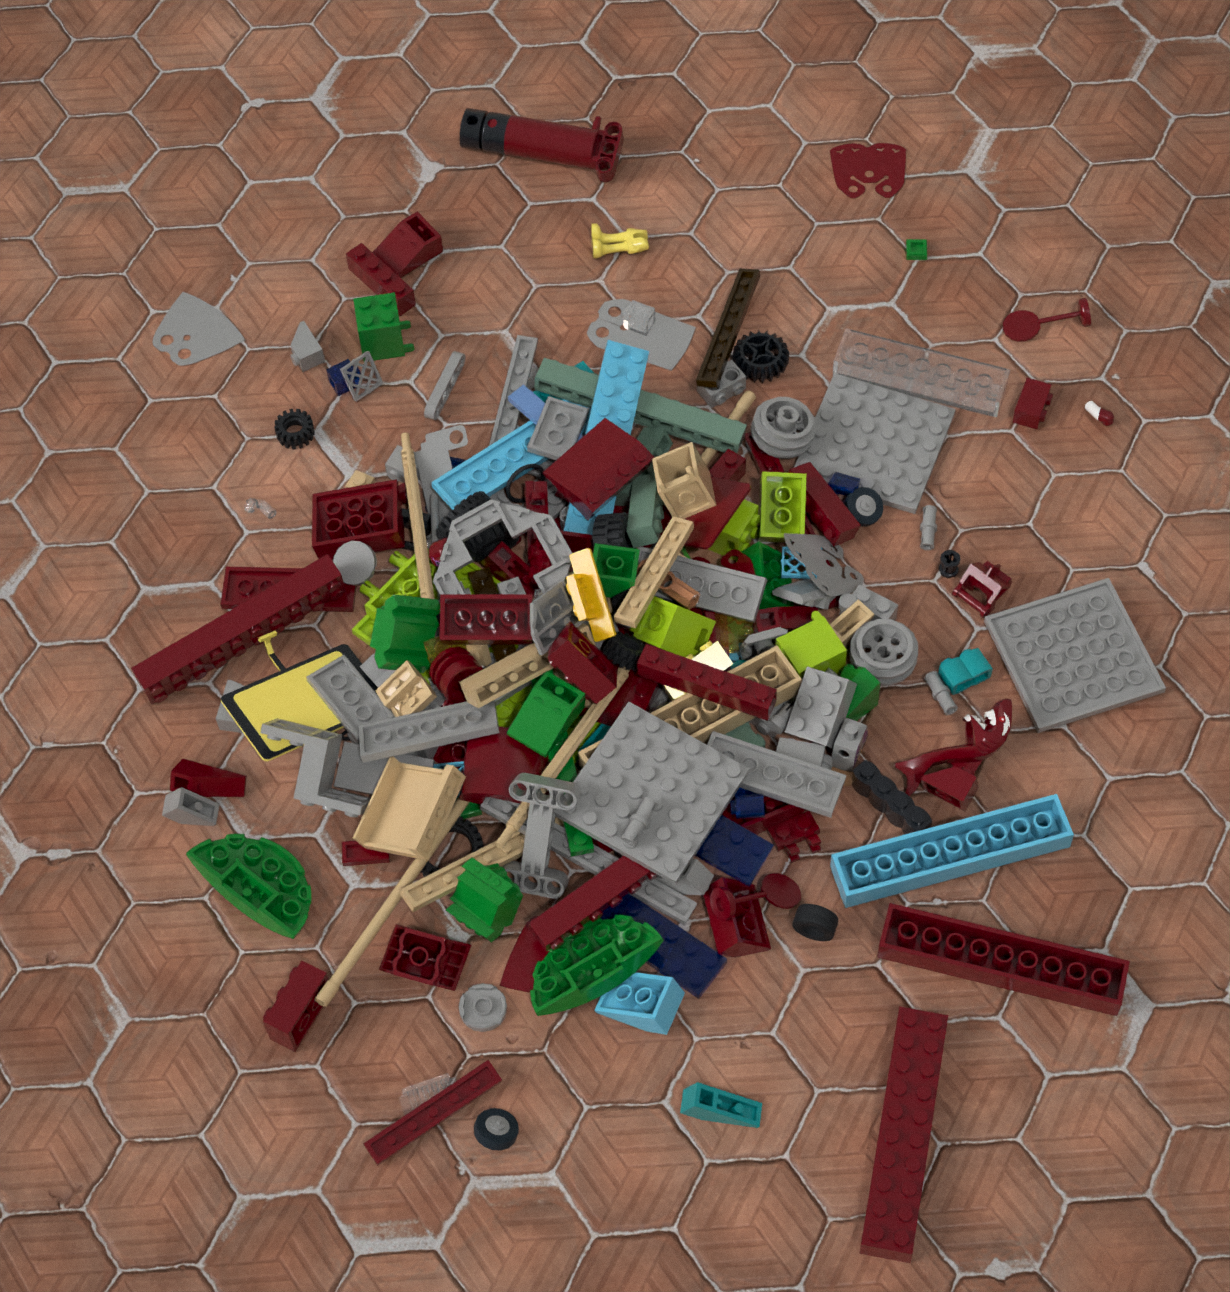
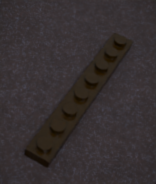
[696,268,760,388]

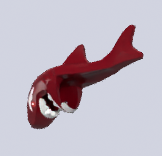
[894,698,1012,796]

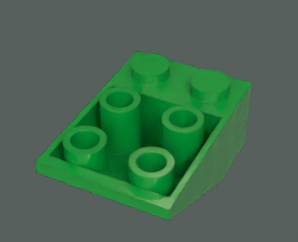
[507,671,585,758]

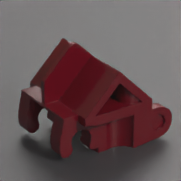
[952,561,1012,618]

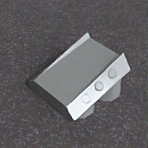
[772,579,836,610]
[737,627,788,661]

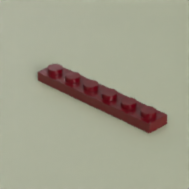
[363,1060,502,1166]

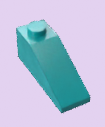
[680,1082,762,1128]

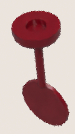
[1003,297,1091,342]
[710,873,801,921]

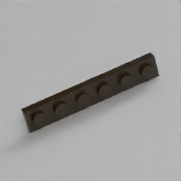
[468,567,517,662]

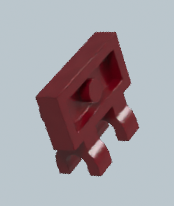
[767,811,821,863]

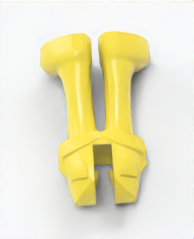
[591,223,649,259]

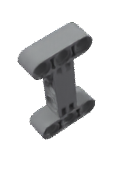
[503,773,581,899]

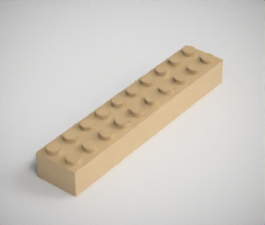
[578,645,802,769]

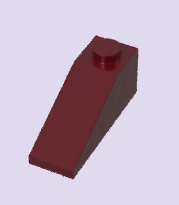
[481,541,541,600]

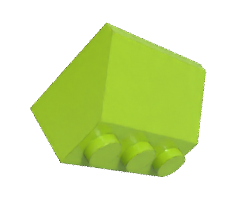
[758,472,806,543]

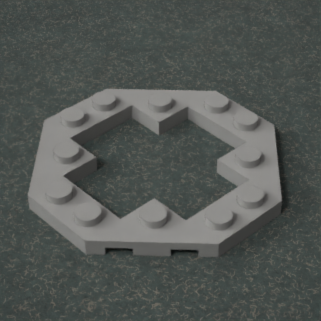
[433,499,572,594]

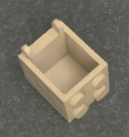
[652,442,716,519]

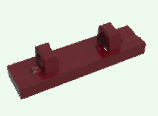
[525,481,548,564]

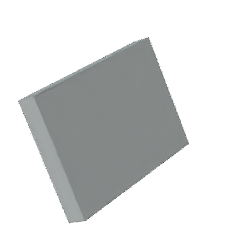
[527,396,589,460]

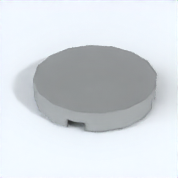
[333,541,377,585]
[458,983,508,1032]

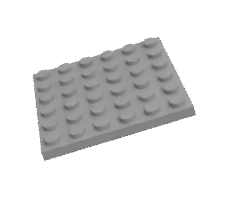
[794,373,956,514]
[984,578,1166,733]
[553,702,750,885]

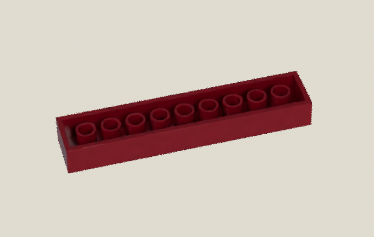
[131,554,346,705]
[877,903,1130,1016]
[859,1006,948,1263]

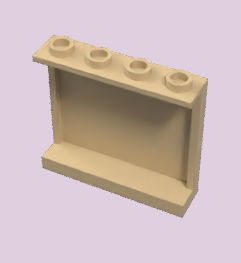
[353,756,466,861]

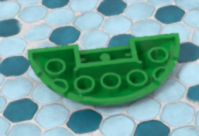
[186,834,312,939]
[530,915,664,1016]

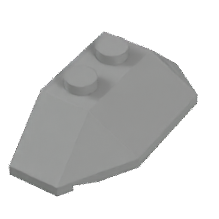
[529,581,585,655]

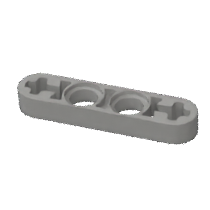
[424,351,466,420]

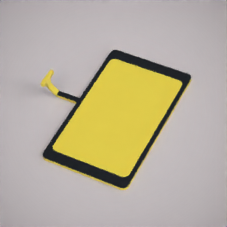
[221,631,378,761]

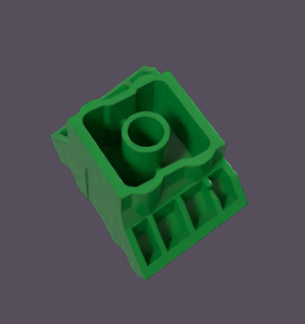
[370,594,440,673]
[446,857,523,943]

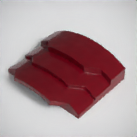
[459,727,550,804]

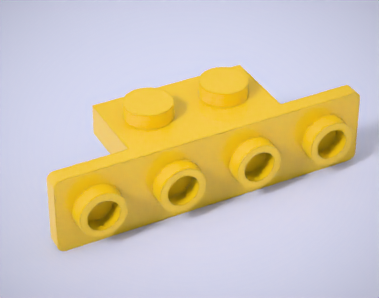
[566,548,616,642]

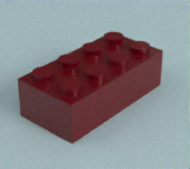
[440,594,534,645]

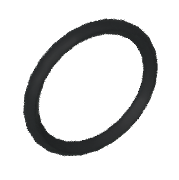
[506,464,546,503]

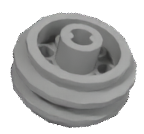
[750,397,817,459]
[850,619,918,686]

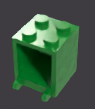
[353,292,415,362]

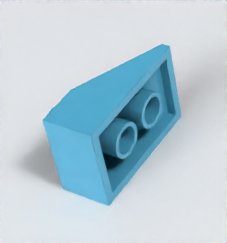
[594,972,685,1035]

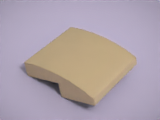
[376,660,437,717]

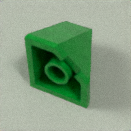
[840,664,881,721]

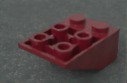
[372,211,443,278]

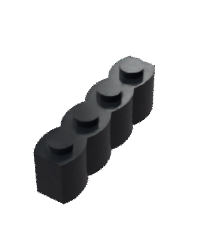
[852,760,932,835]

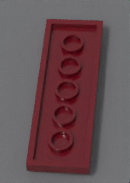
[220,566,357,612]

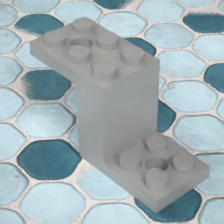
[260,718,371,817]

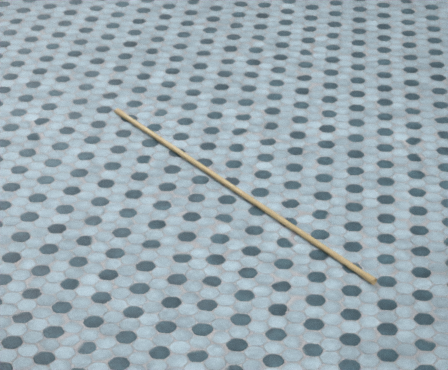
[315,390,756,1007]

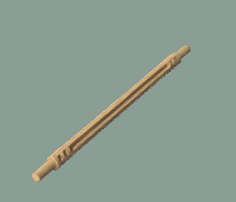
[401,433,435,599]
[495,667,631,849]

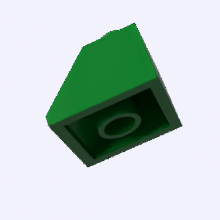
[593,543,640,598]

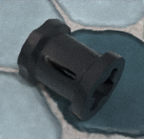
[939,550,961,578]

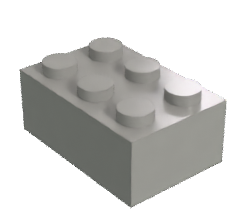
[785,667,857,749]

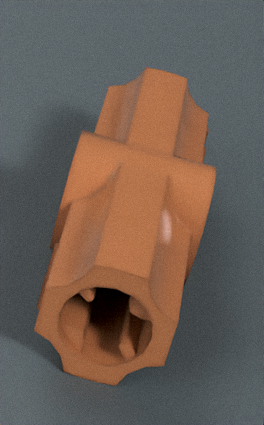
[636,558,701,610]

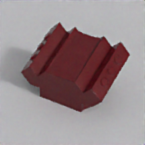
[379,924,472,991]

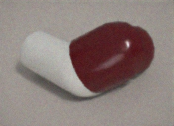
[1085,401,1114,426]

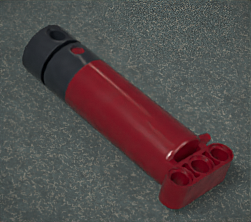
[460,108,624,182]

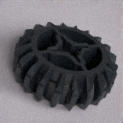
[732,330,789,383]

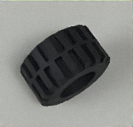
[592,512,636,550]
[464,521,521,562]

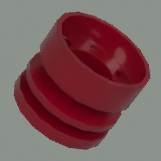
[429,647,484,705]

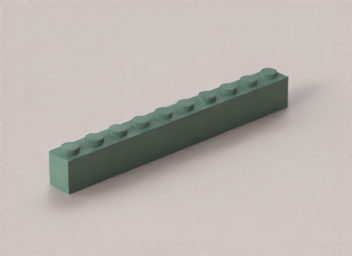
[534,358,747,454]

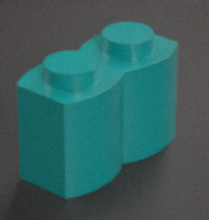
[938,648,993,695]

